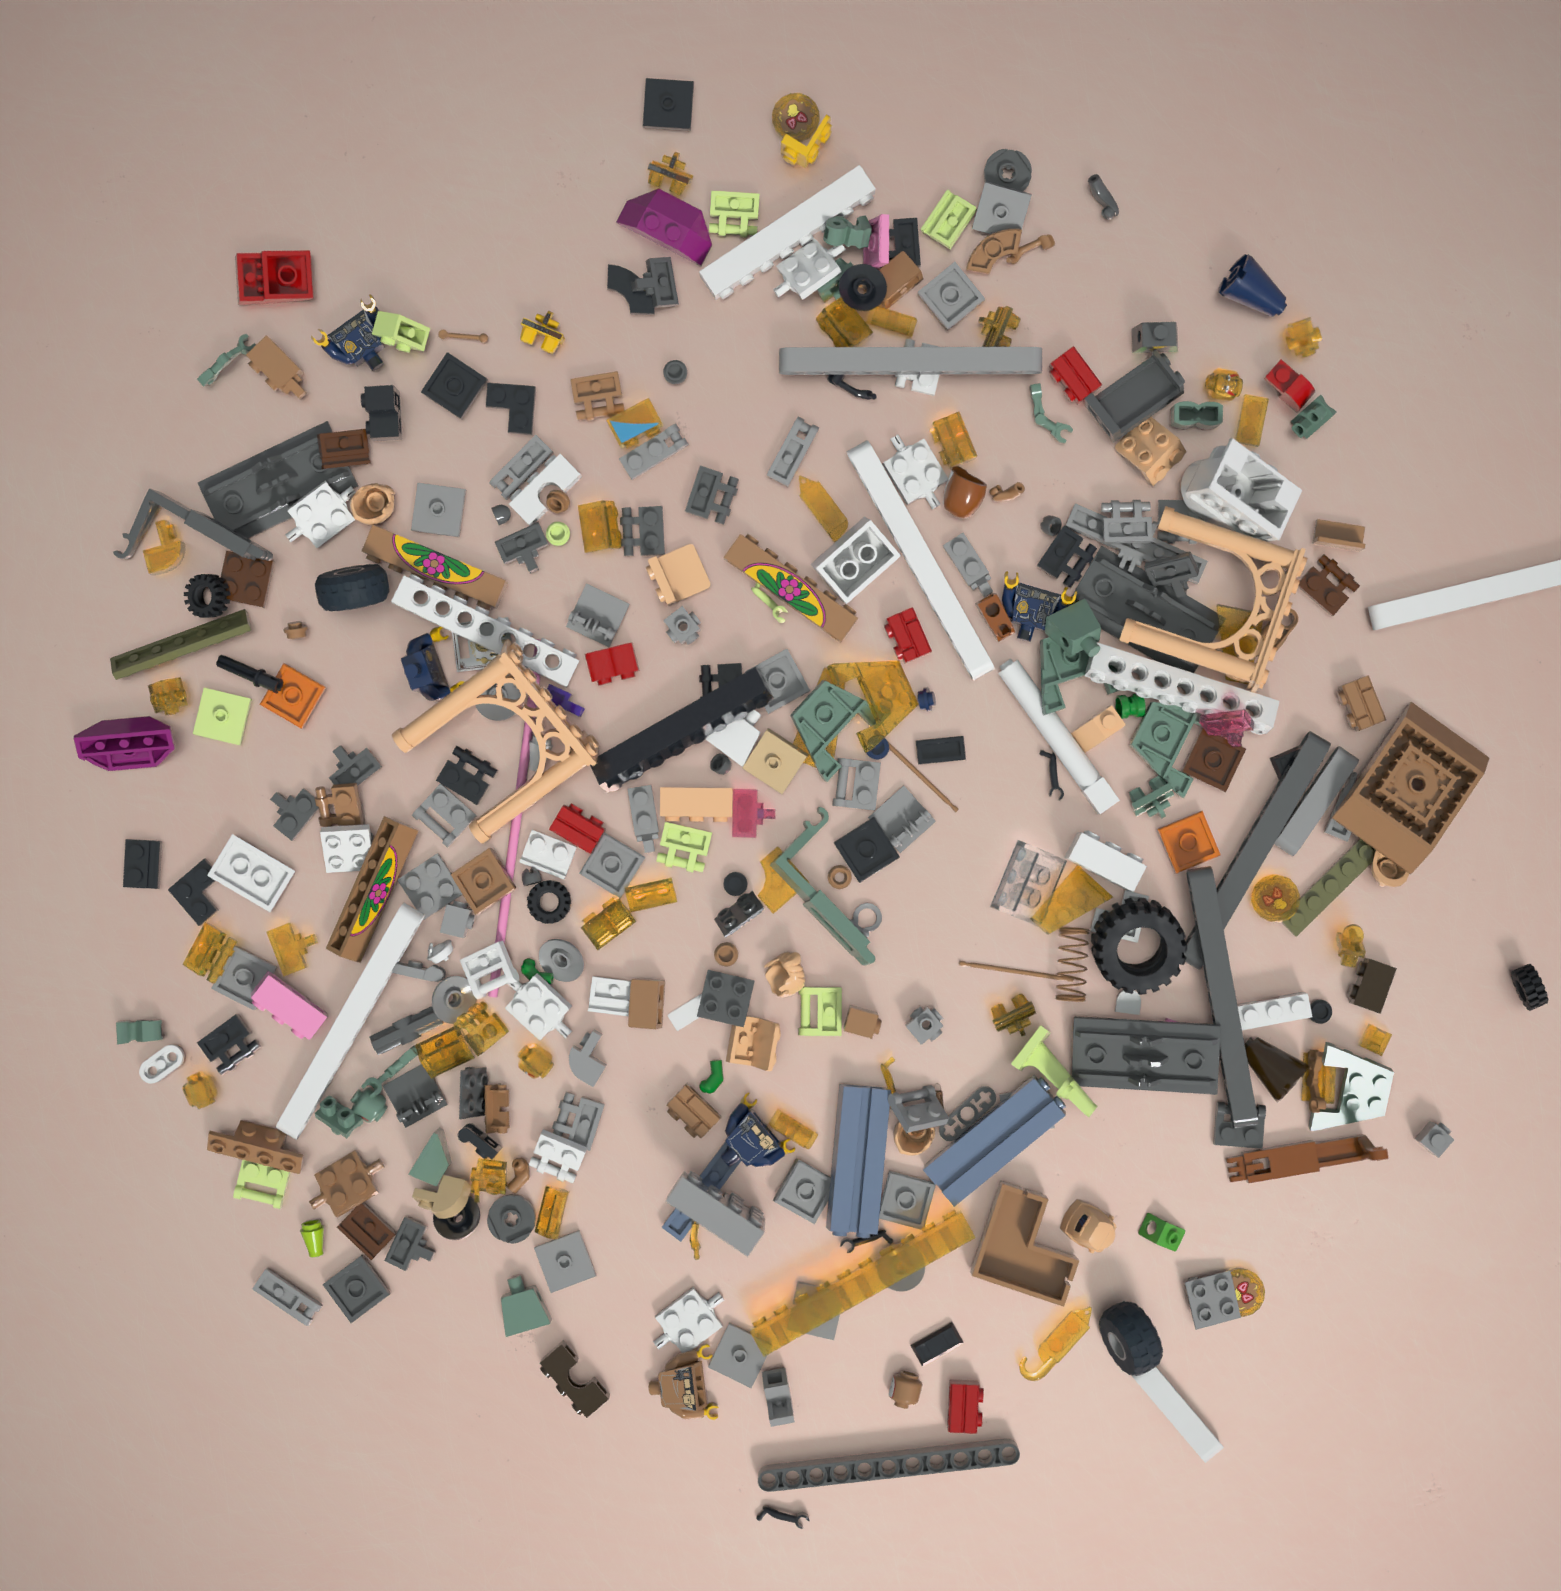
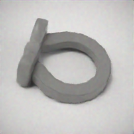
[850,903,882,938]

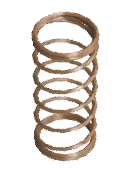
[1055,927,1090,1002]

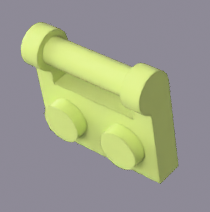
[798,987,842,1036]
[233,1160,290,1209]

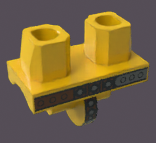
[520,311,565,354]

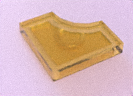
[758,846,809,914]

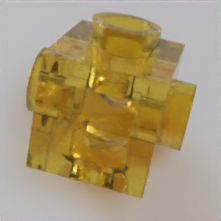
[1286,317,1323,357]
[148,677,188,716]

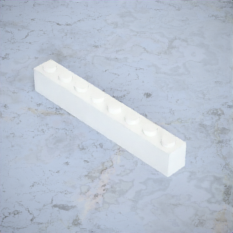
[699,165,876,300]

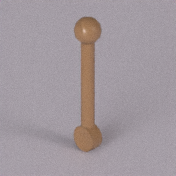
[438,329,488,343]

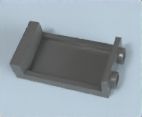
[1084,349,1185,443]

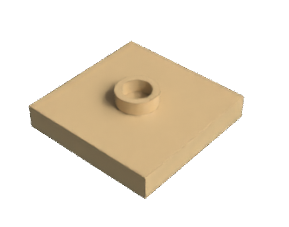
[742,728,808,794]

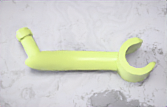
[751,582,788,623]

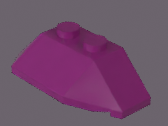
[616,189,712,266]
[74,716,175,771]

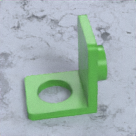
[1138,1213,1186,1252]

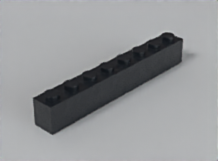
[590,667,774,793]

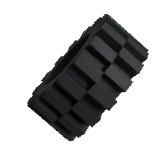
[184,574,231,618]
[527,880,571,924]
[1511,964,1549,1011]

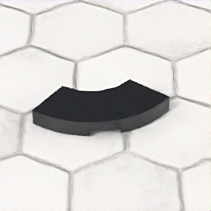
[607,264,655,315]

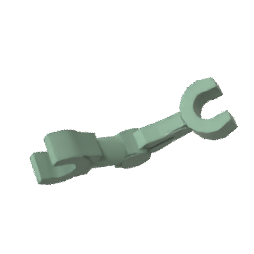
[197,334,256,387]
[1030,383,1073,444]
[361,1045,421,1098]

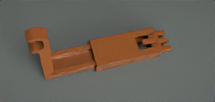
[1226,1135,1389,1183]

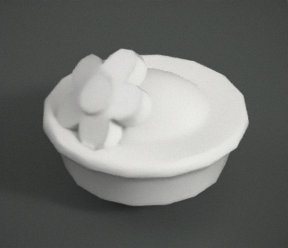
[427,940,454,964]

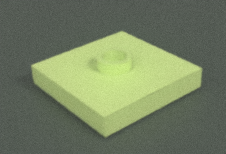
[193,688,252,745]

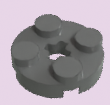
[983,149,1032,192]
[487,1194,536,1244]

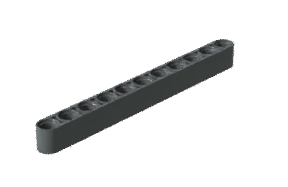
[1184,731,1331,970]
[1186,866,1258,1129]
[758,1439,1020,1492]

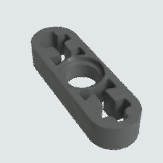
[939,1086,996,1141]

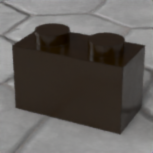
[1348,958,1397,1014]

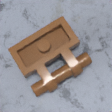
[570,371,625,421]
[315,783,365,827]

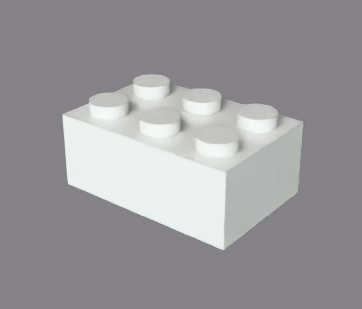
[811,516,901,604]
[1064,830,1147,892]

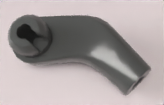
[1088,174,1119,220]

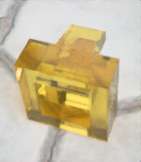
[1359,1024,1392,1056]

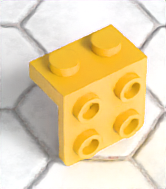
[781,114,832,168]

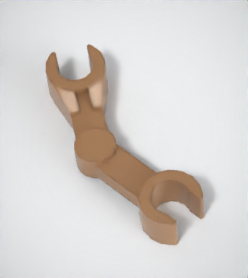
[1306,1050,1326,1113]

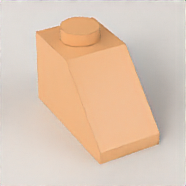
[1071,705,1126,753]

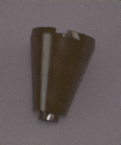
[1245,1037,1310,1102]

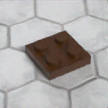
[220,551,275,608]
[1181,728,1246,792]

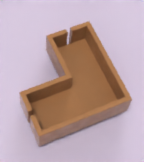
[970,1181,1079,1307]

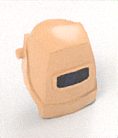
[1060,1199,1117,1254]

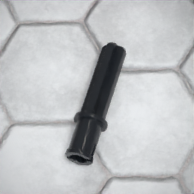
[216,655,283,694]

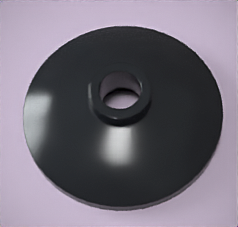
[839,264,887,311]
[433,1196,480,1240]

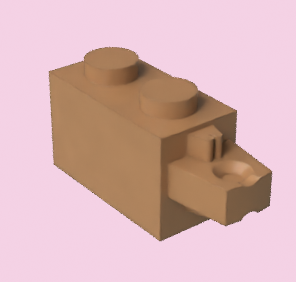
[246,335,307,400]

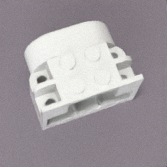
[1181,438,1302,542]

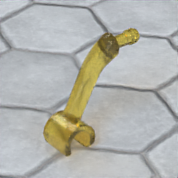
[881,1057,896,1110]
[689,1220,701,1260]

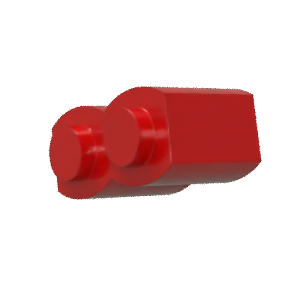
[585,642,640,686]

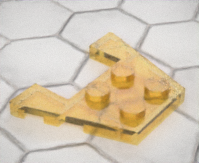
[827,661,919,753]

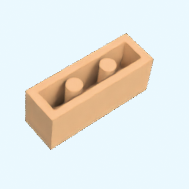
[660,787,733,822]

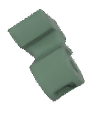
[823,215,872,249]
[116,1020,163,1045]

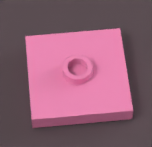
[863,214,889,269]

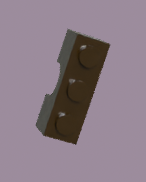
[540,1340,610,1418]

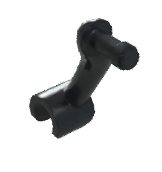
[827,375,877,400]
[1039,750,1064,800]
[840,1230,893,1253]
[756,1506,810,1529]

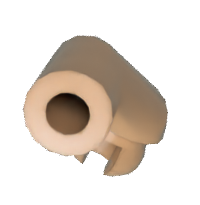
[989,482,1025,502]
[507,1158,530,1194]

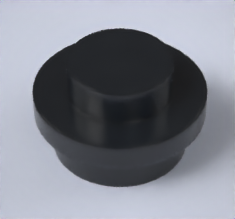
[724,872,748,896]
[1310,999,1332,1024]

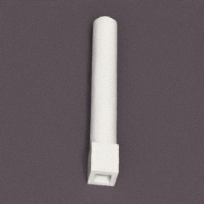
[998,659,1120,814]

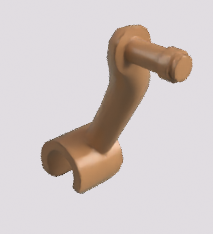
[1006,234,1055,264]

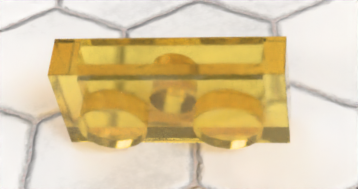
[1235,394,1269,447]
[625,878,677,912]

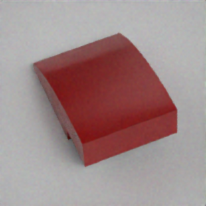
[235,250,313,305]

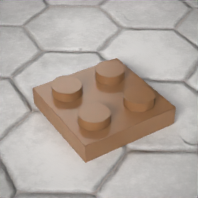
[450,848,517,915]

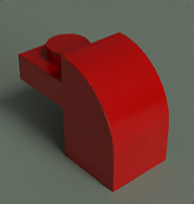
[1264,359,1316,413]

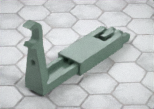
[769,807,875,966]

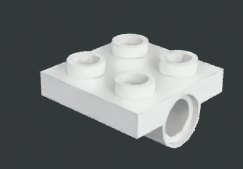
[320,824,374,873]

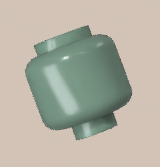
[350,1087,388,1123]

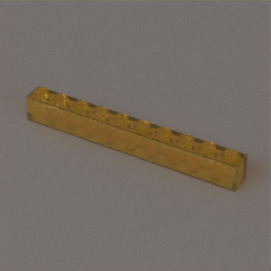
[750,1209,976,1357]

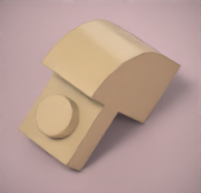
[412,1175,472,1219]

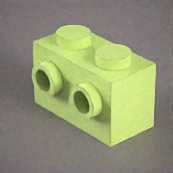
[372,311,430,353]

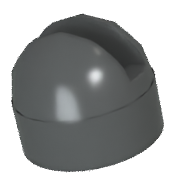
[491,504,511,525]
[1040,515,1062,536]
[710,754,731,775]
[522,867,542,886]

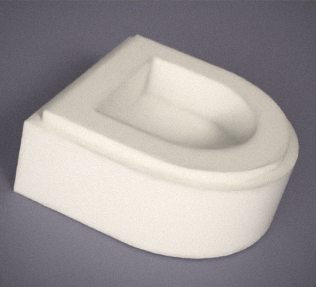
[1115,990,1141,1015]

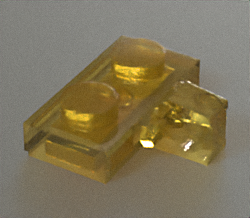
[266,923,318,977]

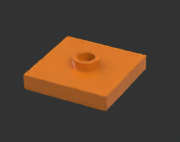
[259,663,326,729]
[1157,811,1221,874]

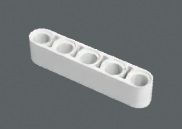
[1131,1367,1224,1463]

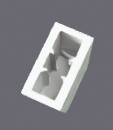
[706,710,761,767]

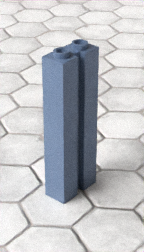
[923,1074,1066,1207]
[826,1084,891,1238]

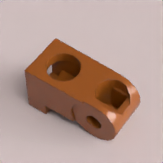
[975,593,1015,642]

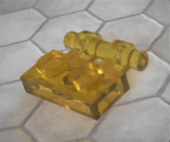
[182,922,237,984]
[453,1002,509,1056]

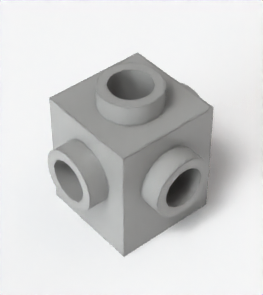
[663,606,701,645]
[905,1006,944,1045]

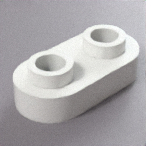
[139,1045,185,1084]

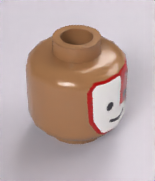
[888,1371,923,1409]

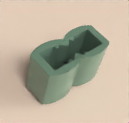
[1171,401,1223,429]

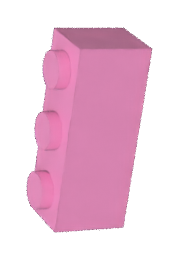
[251,971,327,1040]

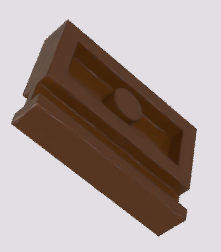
[317,429,371,469]
[337,1202,396,1260]

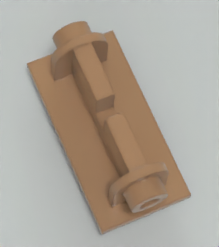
[484,1083,510,1134]

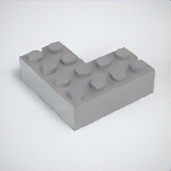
[666,1171,765,1257]

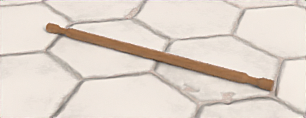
[873,730,959,812]
[959,961,1074,982]

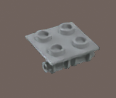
[566,583,630,647]
[868,786,936,853]
[1185,1270,1241,1330]

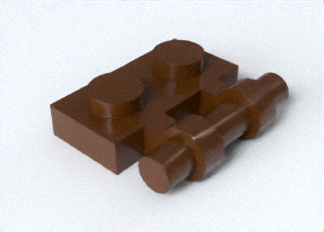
[1298,554,1360,616]

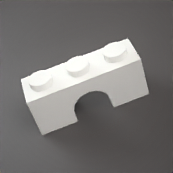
[509,454,582,526]
[1237,992,1312,1030]

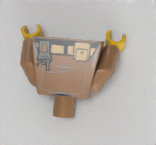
[648,1344,719,1420]

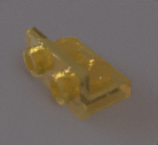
[816,297,873,347]
[578,500,622,553]
[470,1158,507,1203]

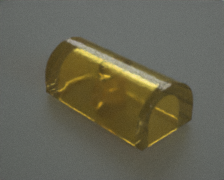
[866,306,917,337]
[768,1108,818,1150]
[535,1186,569,1239]

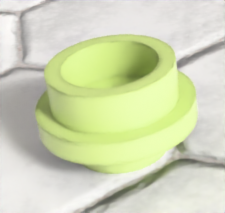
[546,522,570,546]

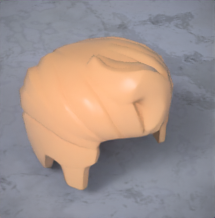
[350,483,395,525]
[764,952,805,997]
[893,1121,935,1156]

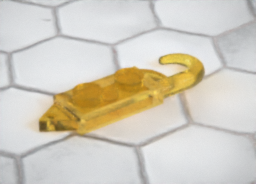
[799,476,848,543]
[1019,1307,1092,1381]

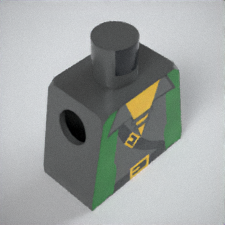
[1132,322,1178,353]

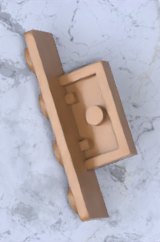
[207,1120,303,1174]

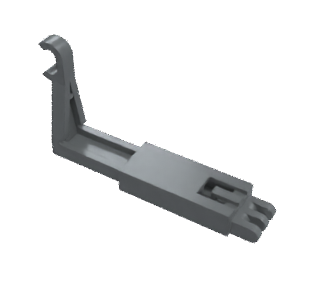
[113,488,273,561]

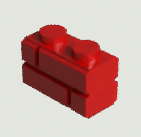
[1049,346,1102,405]
[884,607,932,664]
[549,803,606,854]
[947,1380,984,1434]

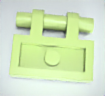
[709,191,760,238]
[656,822,712,872]

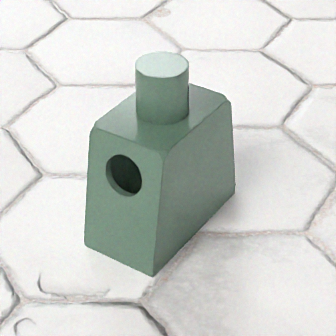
[1045,598,1101,657]
[501,1275,552,1337]

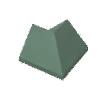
[409,1128,452,1186]

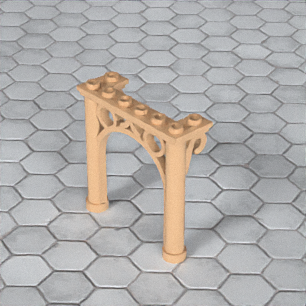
[1119,506,1308,693]
[392,639,599,844]

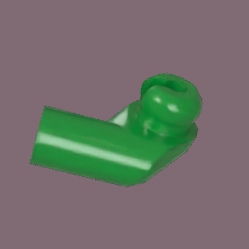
[521,958,554,985]
[699,1060,724,1094]

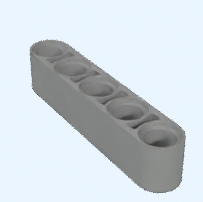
[1274,746,1359,857]

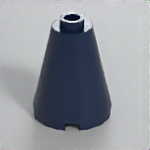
[1218,254,1287,317]

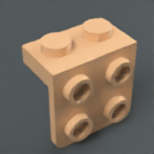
[1115,417,1187,486]
[646,544,711,606]
[726,1016,781,1071]

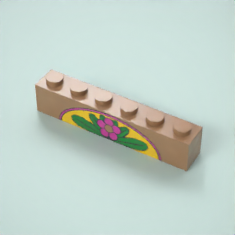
[362,525,508,611]
[724,534,858,643]
[326,816,418,963]

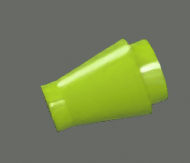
[300,1220,324,1257]

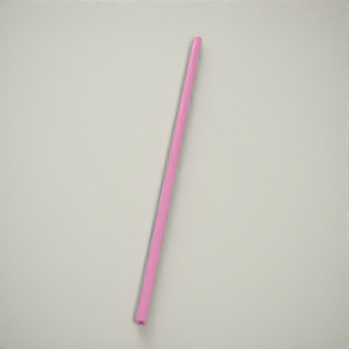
[488,639,541,997]

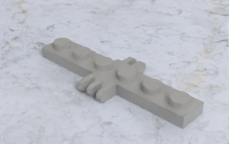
[1065,503,1208,584]

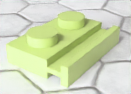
[921,189,977,250]

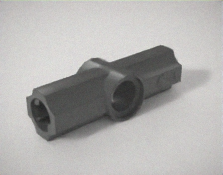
[369,1006,444,1055]

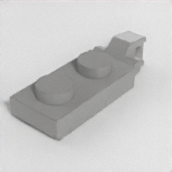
[943,533,993,598]
[628,785,659,853]

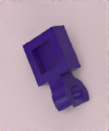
[547,684,585,717]

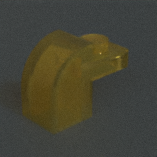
[143,520,186,576]

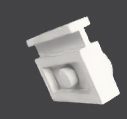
[519,830,577,879]
[588,976,631,1016]

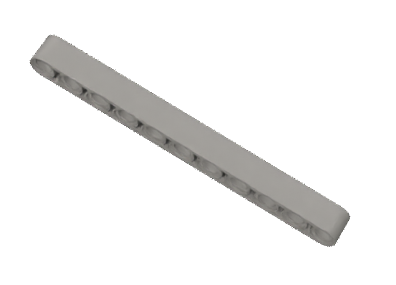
[779,347,1042,375]

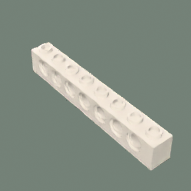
[391,574,579,687]
[1084,642,1280,735]

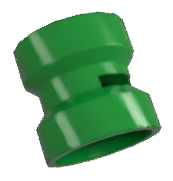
[1115,694,1146,719]

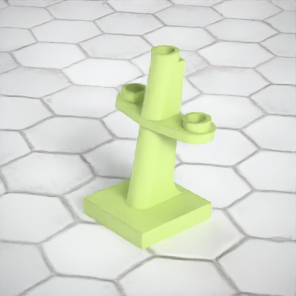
[1011,1025,1098,1117]

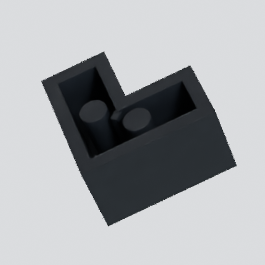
[361,385,402,441]

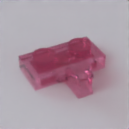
[1199,709,1255,747]
[732,789,776,838]

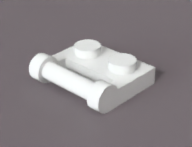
[460,941,519,999]

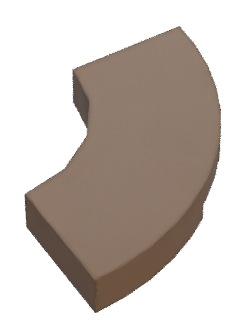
[966,228,1022,274]

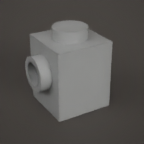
[440,900,475,938]
[1415,1121,1455,1158]

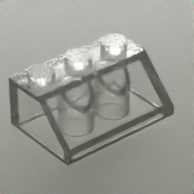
[990,840,1067,927]

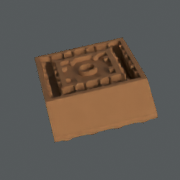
[1331,702,1489,874]

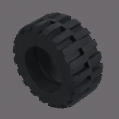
[1091,897,1187,995]

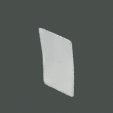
[668,994,702,1031]

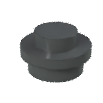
[663,360,687,384]

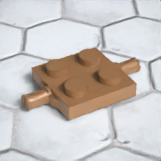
[309,1150,385,1217]

